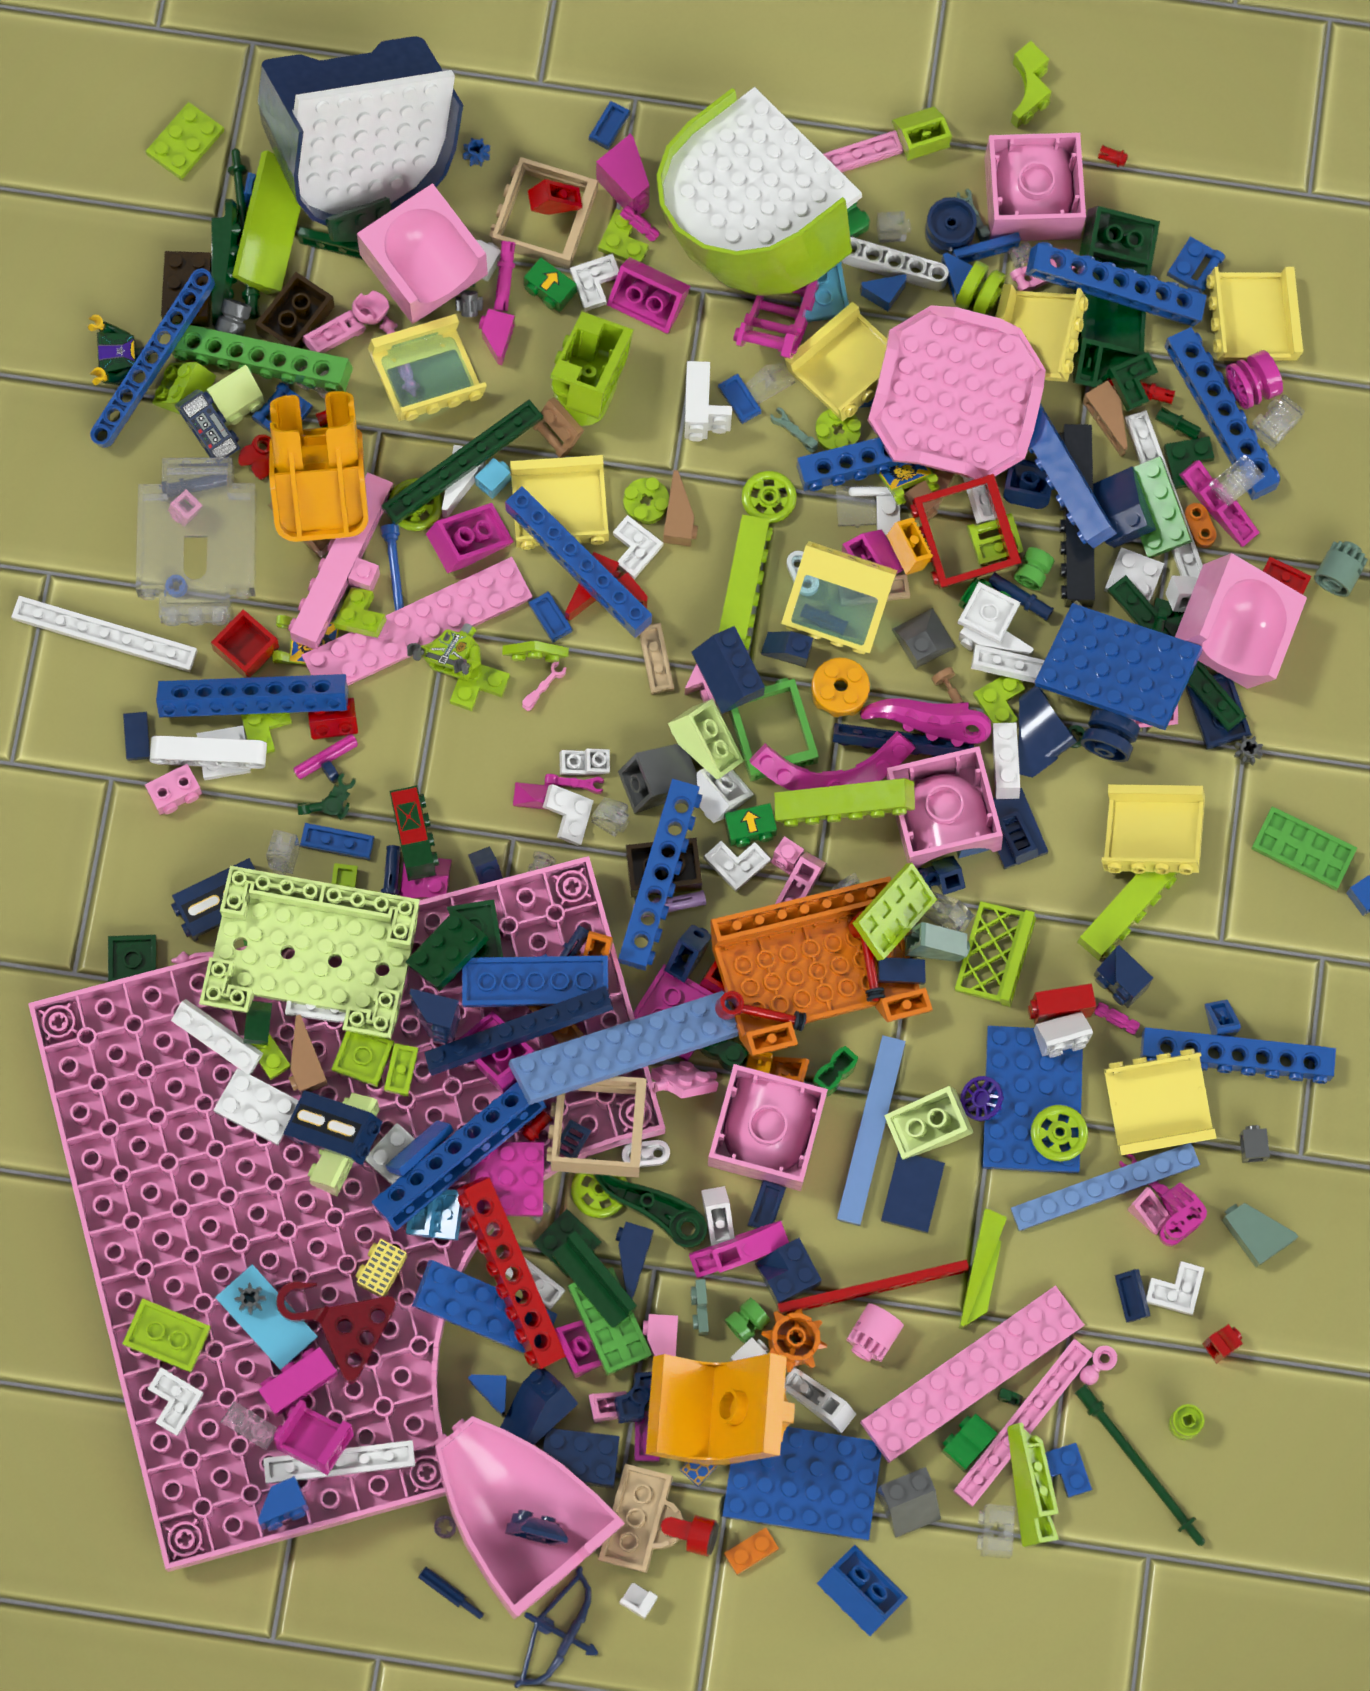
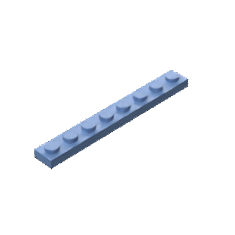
[1010,1143,1200,1231]

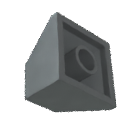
[892,608,956,669]

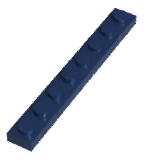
[424,986,614,1076]

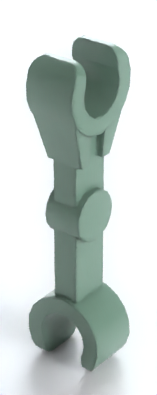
[956,189,990,242]
[770,407,818,453]

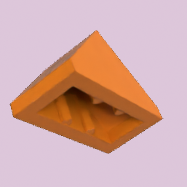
[583,931,613,959]
[769,1057,810,1083]

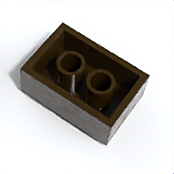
[161,251,212,327]
[255,272,335,349]
[626,837,702,898]

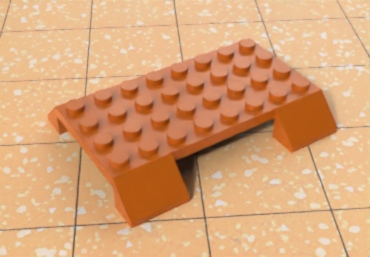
[710,876,933,1056]

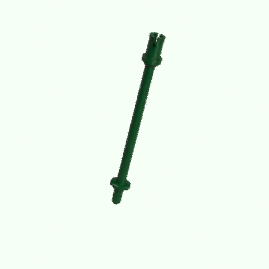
[227,148,261,319]
[1074,1384,1205,1546]

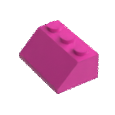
[606,257,691,334]

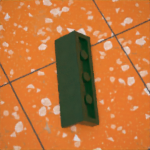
[552,1231,637,1328]

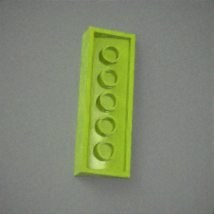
[232,150,301,295]

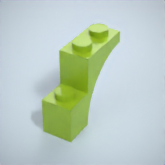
[1011,41,1052,128]

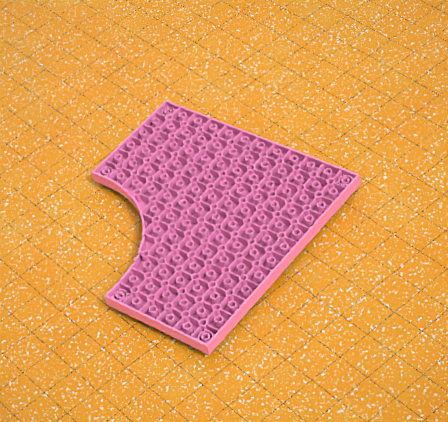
[28,856,665,1572]

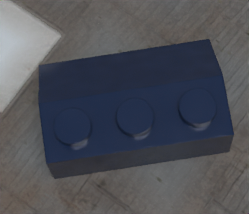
[691,626,765,714]
[410,989,461,1045]

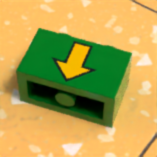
[524,258,577,312]
[724,803,777,847]

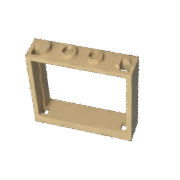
[489,157,598,269]
[546,1076,647,1178]

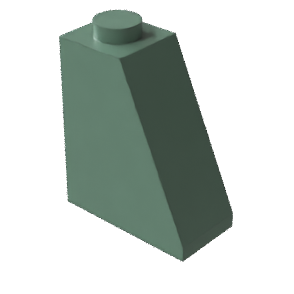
[905,922,970,962]
[1222,1203,1298,1268]

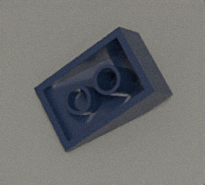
[1093,466,1156,548]
[500,1368,578,1445]

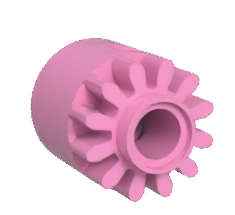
[846,1303,904,1362]

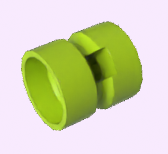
[1168,1404,1205,1440]

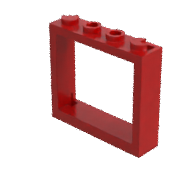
[910,474,1021,589]

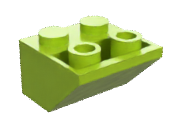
[892,106,952,161]
[152,362,216,415]

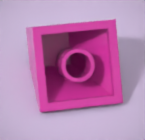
[400,858,452,900]

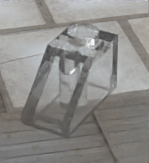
[923,892,975,933]

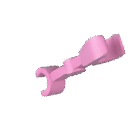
[522,662,566,711]

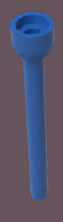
[381,524,404,611]

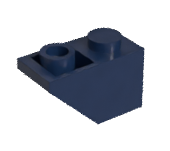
[468,846,503,885]

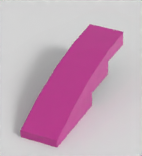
[1179,460,1260,547]

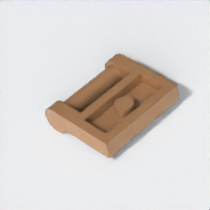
[532,397,584,458]

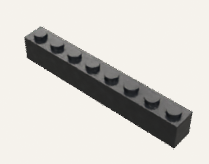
[1058,424,1095,607]

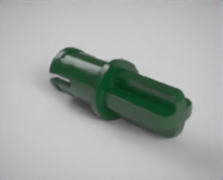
[1156,406,1201,439]

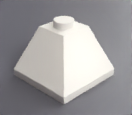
[697,768,754,823]

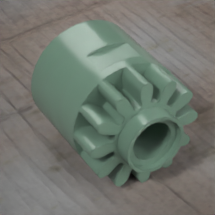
[1314,541,1368,597]

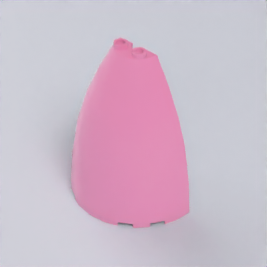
[433,1416,625,1619]

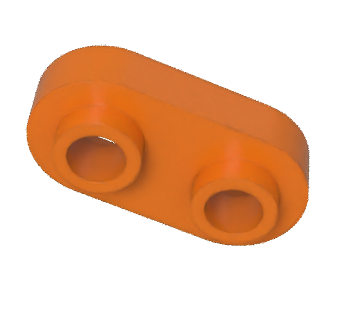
[1184,503,1216,548]

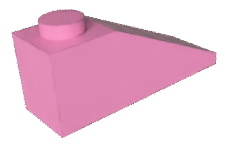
[775,852,827,904]
[643,1314,678,1356]

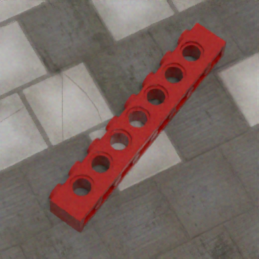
[457,1177,566,1369]

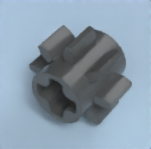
[456,290,483,317]
[1234,736,1263,766]
[234,1283,266,1315]

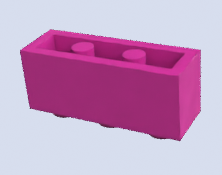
[258,1347,338,1417]

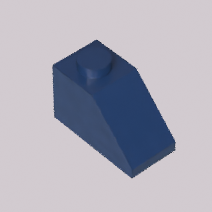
[761,631,813,668]

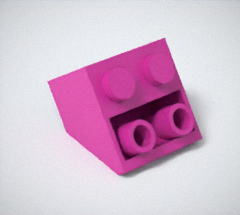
[841,529,903,573]

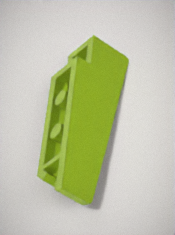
[959,1208,1007,1329]
[1007,1423,1059,1547]

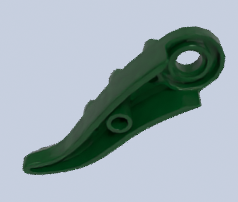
[211,199,241,326]
[593,1158,707,1248]

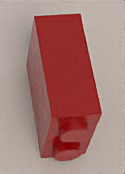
[1028,983,1096,1025]

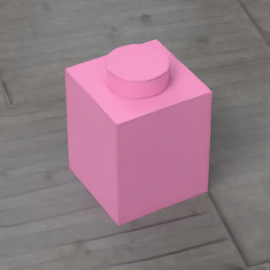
[348,557,380,591]

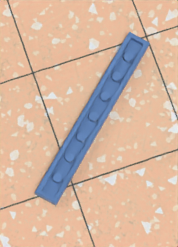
[837,1035,906,1226]

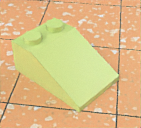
[668,698,744,779]
[884,1086,974,1160]

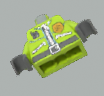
[407,623,481,681]

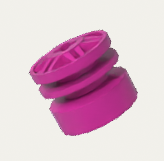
[1226,350,1283,409]

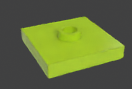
[331,1031,394,1087]

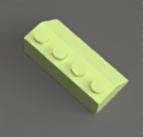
[308,1093,380,1196]

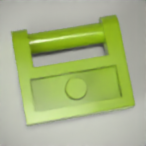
[967,513,1024,565]

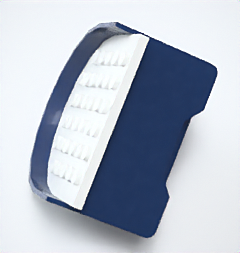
[258,36,463,226]

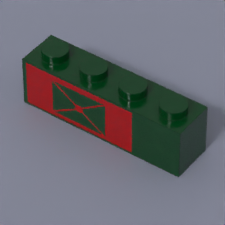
[389,785,439,881]

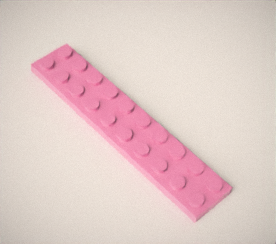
[302,557,533,686]
[860,1286,1084,1463]

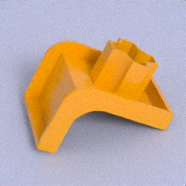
[646,1353,795,1465]

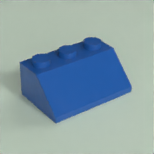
[817,1545,908,1636]

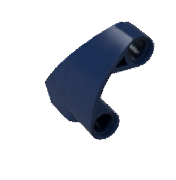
[1018,686,1077,778]

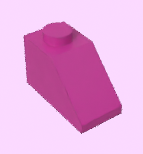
[479,309,515,365]

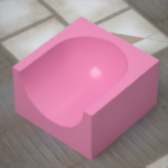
[984,133,1086,241]
[357,183,488,324]
[1175,553,1307,689]
[887,746,1003,869]
[708,1064,828,1191]

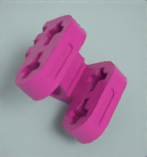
[1159,1182,1207,1246]

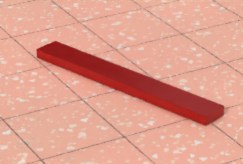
[777,1260,969,1315]

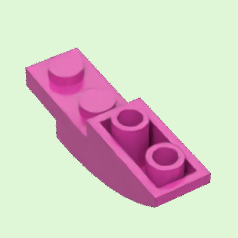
[689,1220,789,1278]

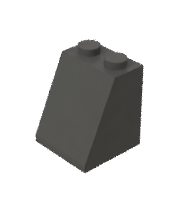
[618,744,698,814]
[877,1467,941,1538]

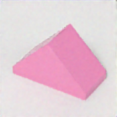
[1128,1187,1171,1235]
[589,1391,626,1424]

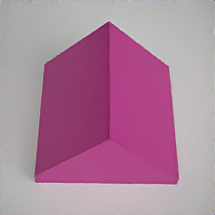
[555,1320,602,1379]

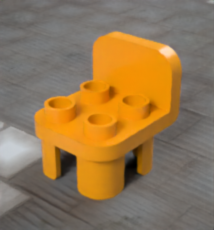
[269,391,368,542]

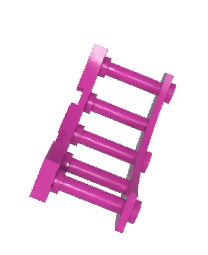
[733,280,819,359]

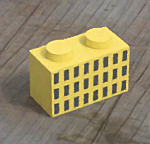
[356,1239,408,1297]

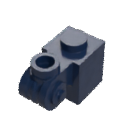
[917,856,966,895]

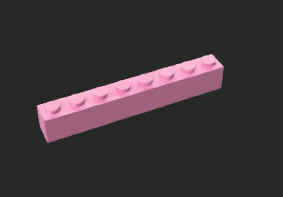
[288,472,393,649]

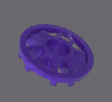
[960,1076,1004,1121]

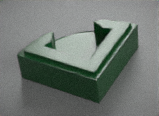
[997,1388,1023,1406]

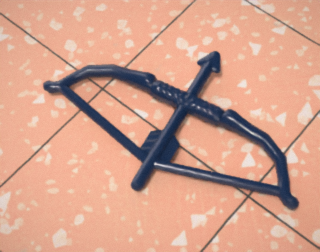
[514,1566,598,1688]

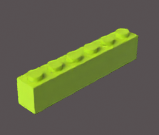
[719,514,773,650]
[774,778,915,827]
[1077,872,1179,961]

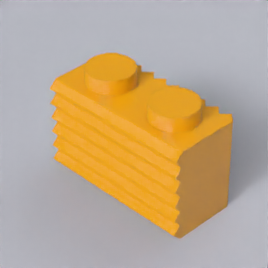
[886,518,933,575]

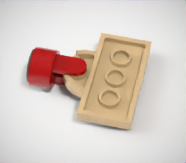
[598,1464,719,1573]

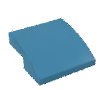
[406,1190,462,1241]

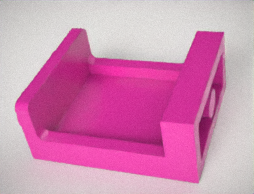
[274,1399,354,1476]

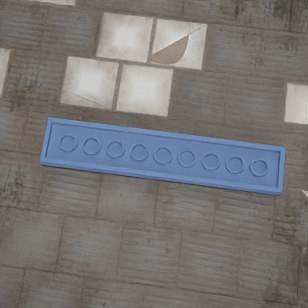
[509,991,739,1105]

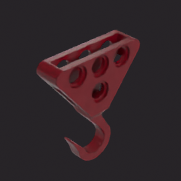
[277,1281,396,1384]

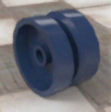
[925,197,977,255]
[1081,709,1140,762]

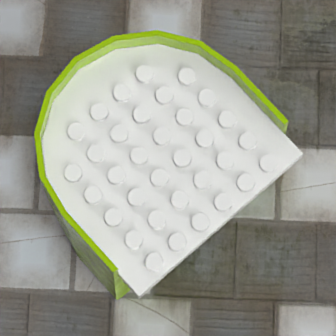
[657,87,862,296]

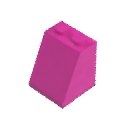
[596,134,650,214]

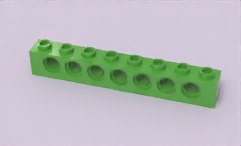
[172,322,353,392]

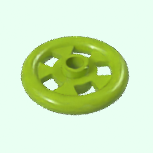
[741,471,797,524]
[388,478,443,531]
[1031,1105,1088,1162]
[571,1173,628,1218]

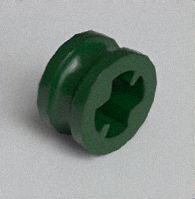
[1068,725,1085,748]

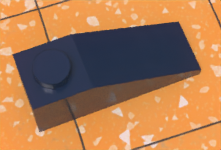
[615,1222,654,1300]

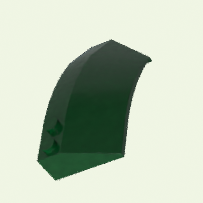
[1073,206,1160,388]

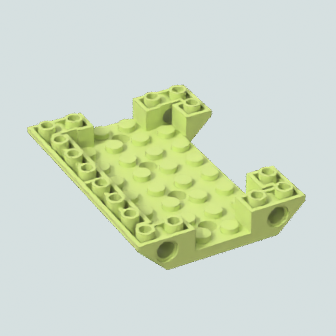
[199,866,420,1039]

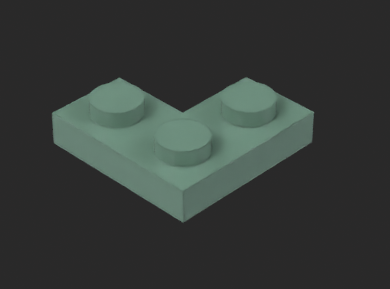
[690,1279,709,1336]

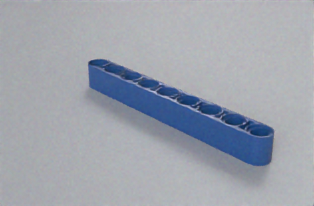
[90,269,215,448]

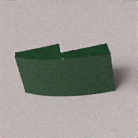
[243,1001,272,1045]

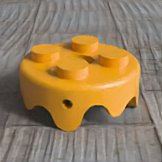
[811,657,870,717]

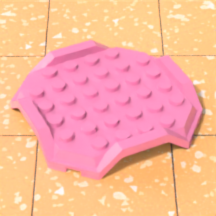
[867,305,1046,480]

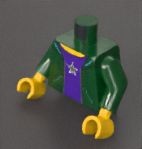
[88,314,151,385]

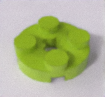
[815,409,861,450]
[623,477,669,524]

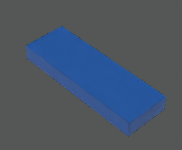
[952,232,1021,263]
[300,823,375,861]
[385,1120,454,1176]

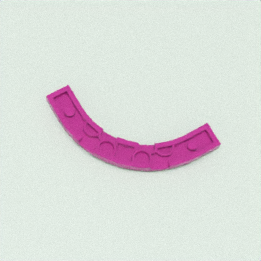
[749,731,915,791]

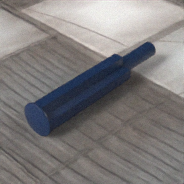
[418,1566,484,1619]

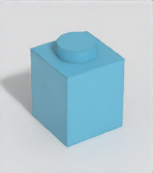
[475,458,511,499]

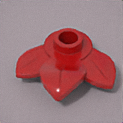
[238,434,271,480]

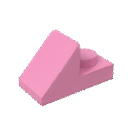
[685,664,718,707]

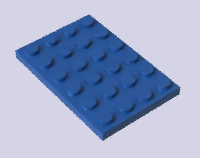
[1034,603,1203,730]
[982,1026,1083,1174]
[722,1427,882,1541]

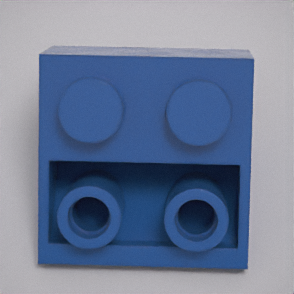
[258,1476,309,1531]

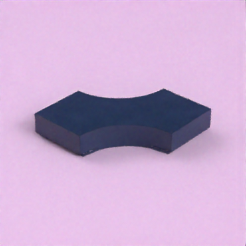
[614,1372,652,1423]

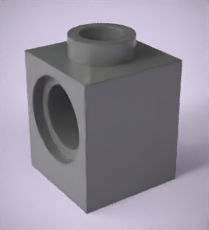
[1239,1125,1270,1163]

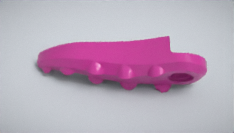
[860,698,992,747]

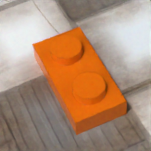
[724,1527,779,1575]

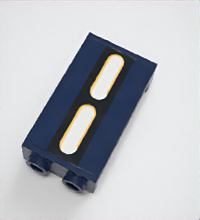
[171,858,255,942]
[283,1090,382,1165]

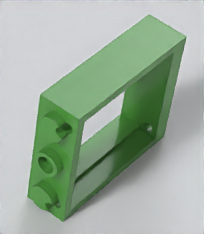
[729,678,819,782]

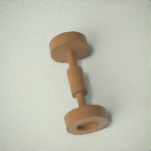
[932,667,977,711]

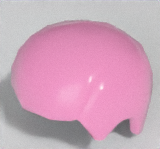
[352,291,389,325]

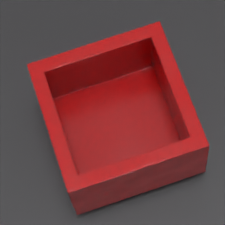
[211,609,280,678]

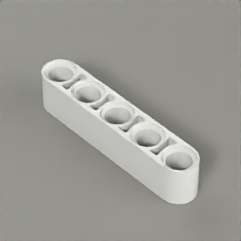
[842,237,949,291]
[149,736,267,769]

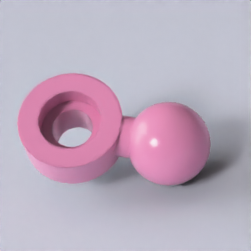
[1079,1346,1117,1385]

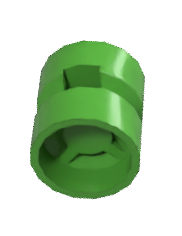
[1013,547,1055,591]
[724,1298,771,1344]

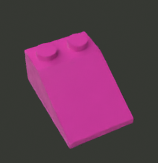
[426,503,514,573]
[459,1011,535,1094]

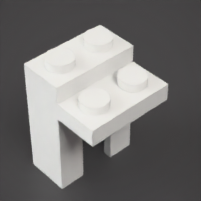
[684,361,732,442]

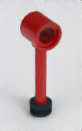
[848,911,886,1002]
[715,991,807,1032]

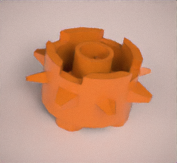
[761,1309,827,1373]

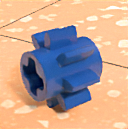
[463,138,490,167]

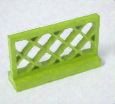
[955,901,1036,1007]

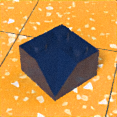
[1094,945,1153,1008]
[755,1238,822,1305]

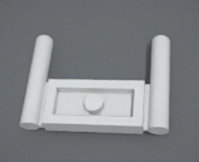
[849,487,900,541]

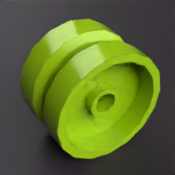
[955,260,1007,315]

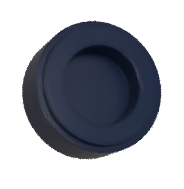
[321,760,339,784]

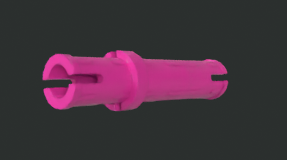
[494,241,516,311]

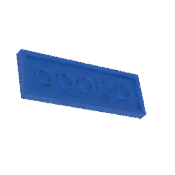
[462,956,608,1007]
[412,1260,557,1354]

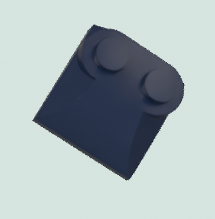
[1003,460,1052,509]
[505,1510,568,1545]

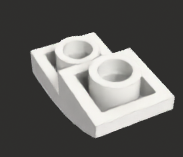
[559,749,610,775]

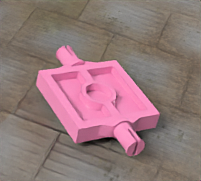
[650,1061,718,1099]

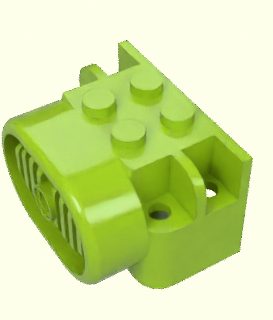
[550,311,634,426]

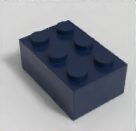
[543,1429,619,1489]

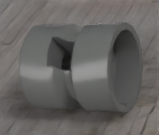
[214,298,252,336]

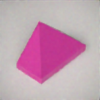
[513,782,562,810]

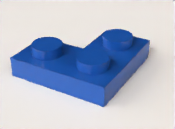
[1045,1443,1092,1498]

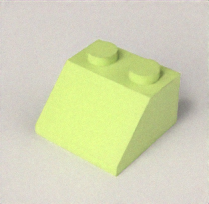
[207,365,265,427]

